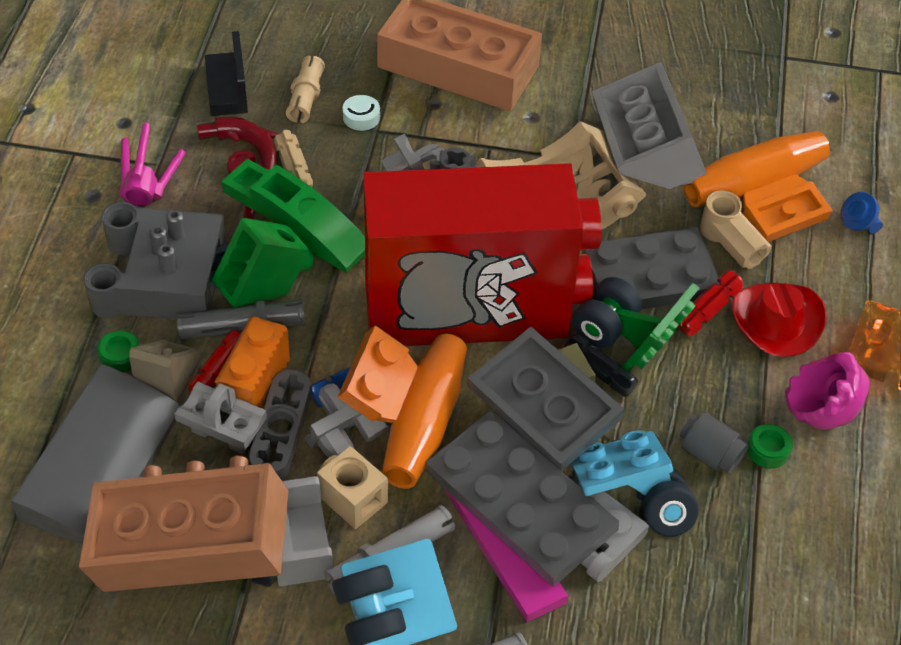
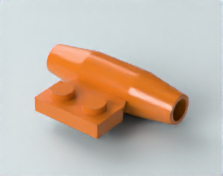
[683,131,833,242]
[337,326,467,489]

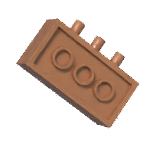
[377,0,542,112]
[79,456,289,592]

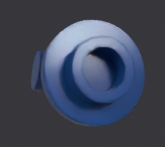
[841,192,883,233]

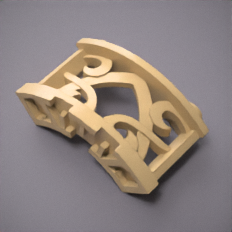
[476,121,646,229]

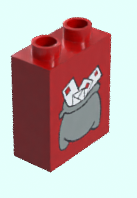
[363,163,602,346]

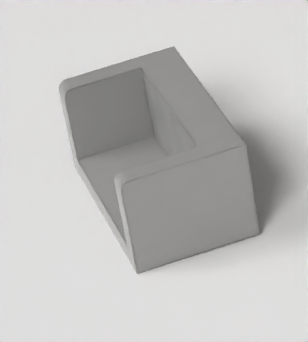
[277,476,333,587]

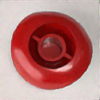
[732,283,827,357]

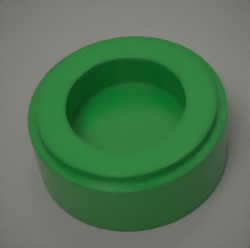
[97,330,140,372]
[747,424,793,469]

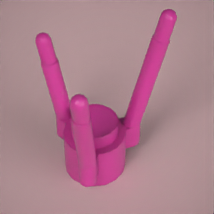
[119,122,186,207]

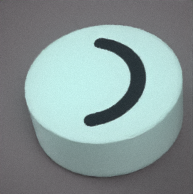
[343,95,380,131]

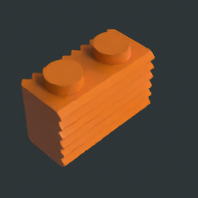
[215,316,290,409]

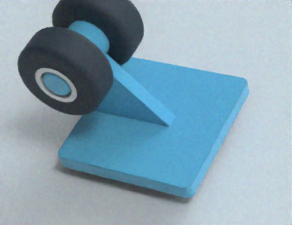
[571,430,699,537]
[332,539,457,645]

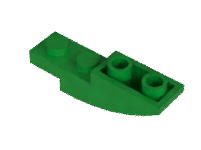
[221,158,365,274]

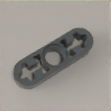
[249,370,311,481]

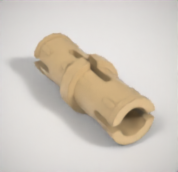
[286,56,325,123]

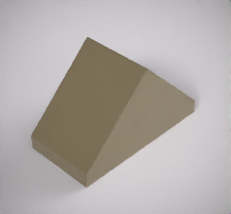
[129,340,202,402]

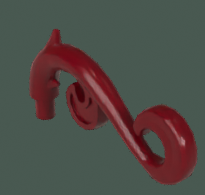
[196,117,278,223]

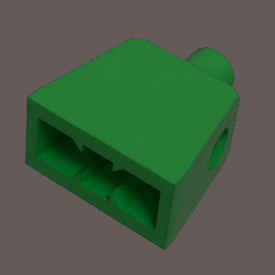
[212,218,314,307]

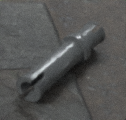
[177,299,305,340]

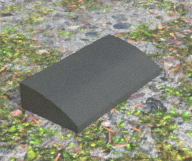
[11,364,181,544]

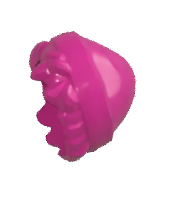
[785,352,870,430]

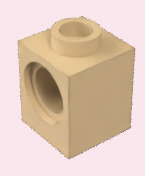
[317,446,388,530]

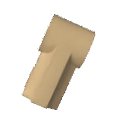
[699,190,772,270]

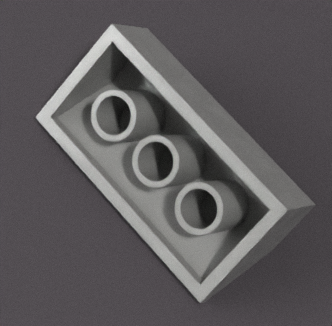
[592,62,707,189]

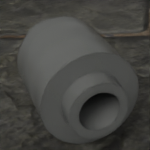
[680,412,749,474]

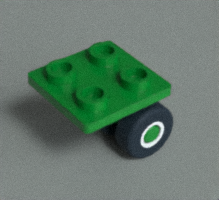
[572,277,699,372]

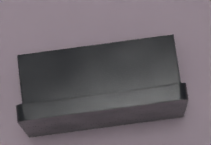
[205,31,248,116]

